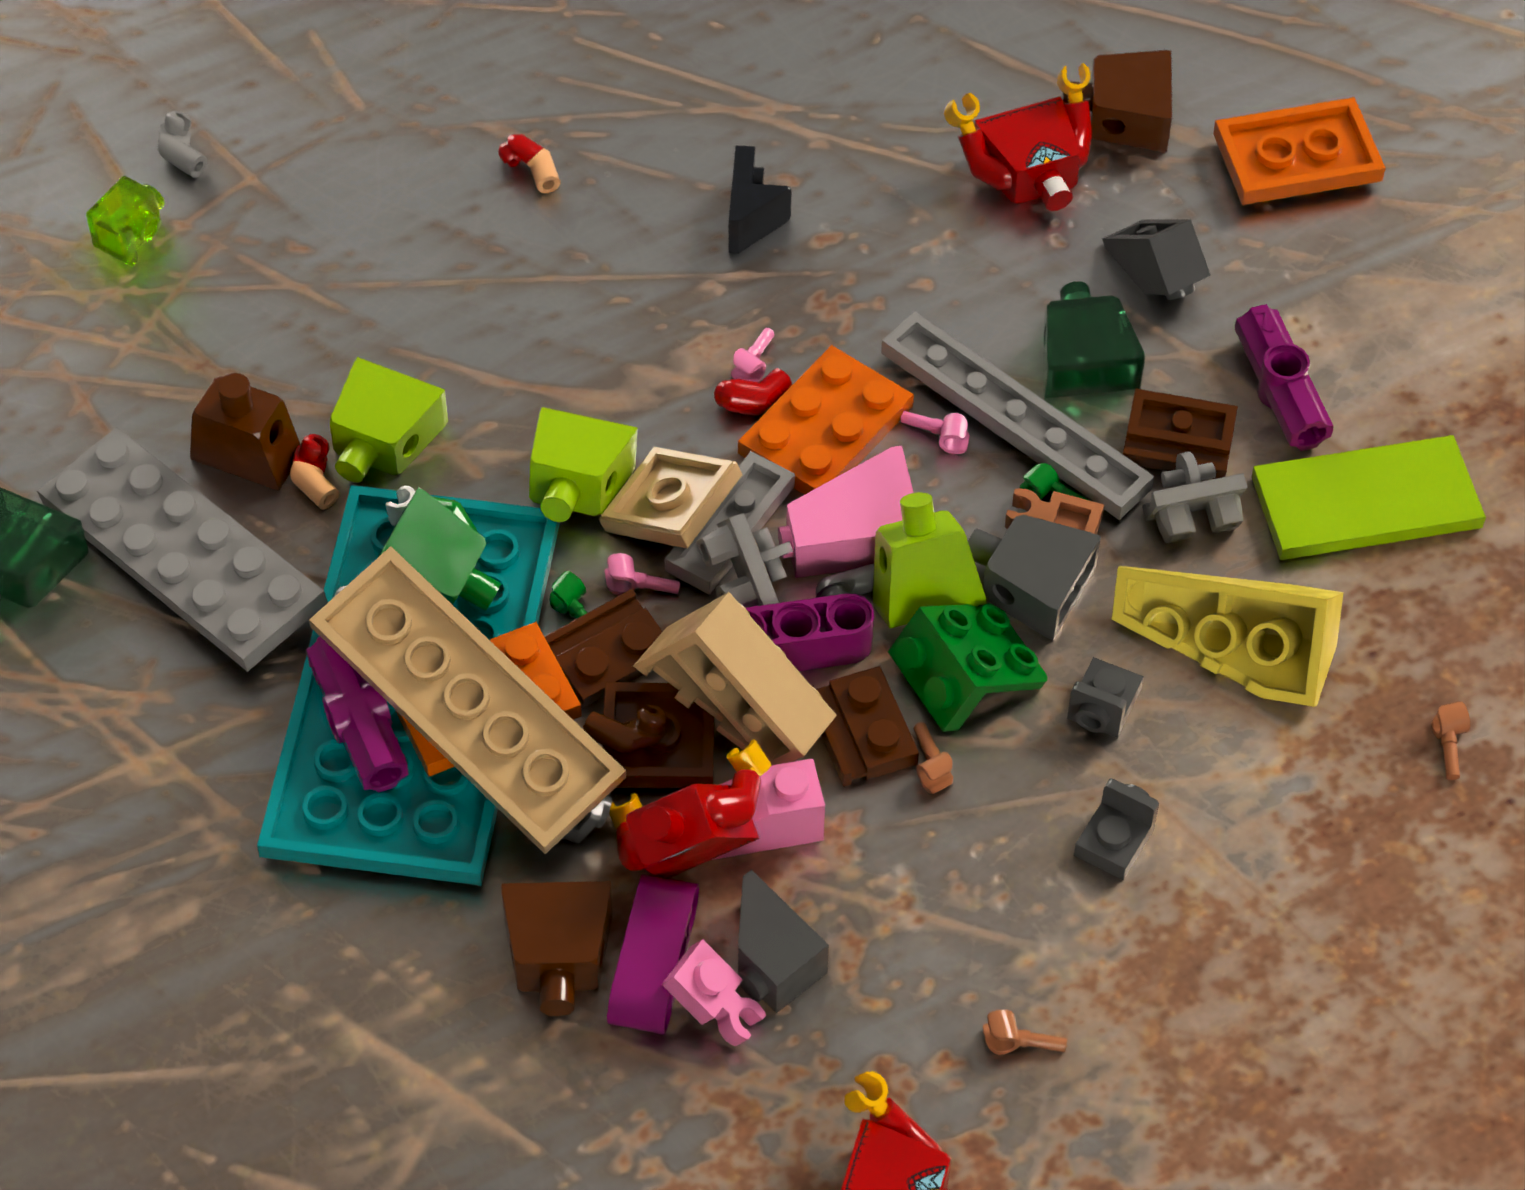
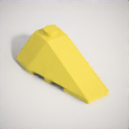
[1112,566,1344,707]

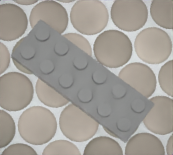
[37,427,328,672]

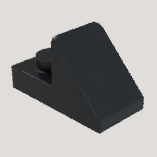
[728,145,792,254]

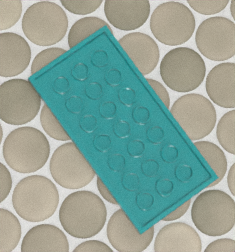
[257,485,560,886]

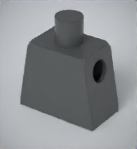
[968,515,1101,641]

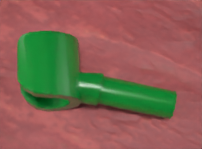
[1019,463,1090,501]
[549,571,587,619]

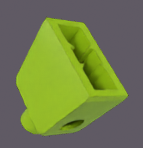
[330,357,448,483]
[529,407,638,522]
[873,492,987,628]

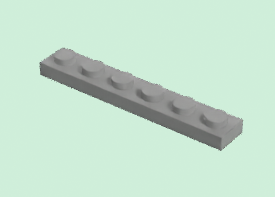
[881,311,1154,520]

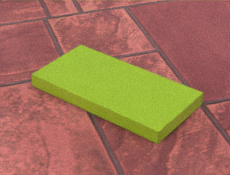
[1251,435,1486,560]

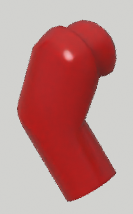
[714,368,792,416]

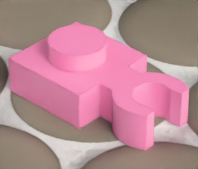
[662,939,766,1046]

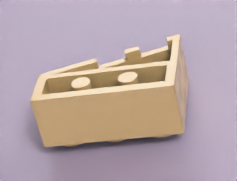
[633,592,837,765]

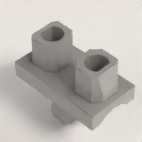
[1142,452,1248,543]
[697,512,793,608]

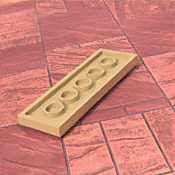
[309,546,626,854]

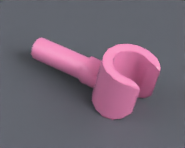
[731,328,775,383]
[901,411,970,455]
[605,553,680,596]

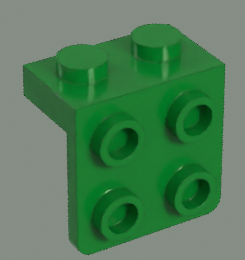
[887,603,1048,732]

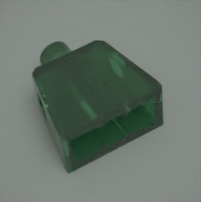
[1043,281,1145,398]
[0,487,89,608]

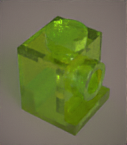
[86,175,165,267]

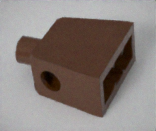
[1062,50,1172,152]
[190,373,301,491]
[501,881,612,1016]

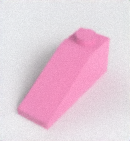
[712,758,825,860]

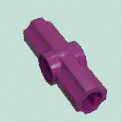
[1235,304,1334,451]
[306,636,409,793]

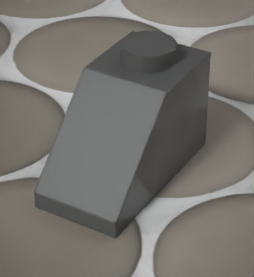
[1102,219,1211,300]
[738,870,829,1013]

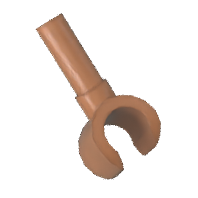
[1431,702,1470,780]
[913,722,953,794]
[983,1010,1067,1055]

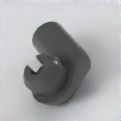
[816,563,874,598]

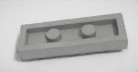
[665,451,795,595]

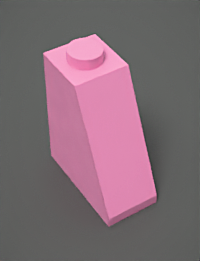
[778,446,914,578]

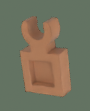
[1005,488,1104,534]

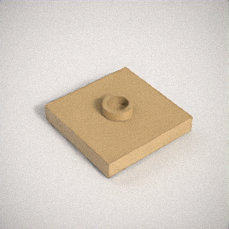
[599,447,742,549]

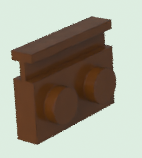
[1123,388,1238,479]
[544,589,663,709]
[812,666,919,787]

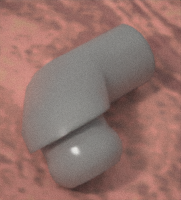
[158,111,207,178]

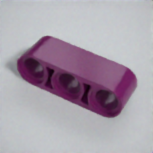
[746,594,874,671]
[607,874,699,1034]

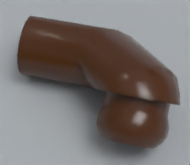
[583,705,667,754]

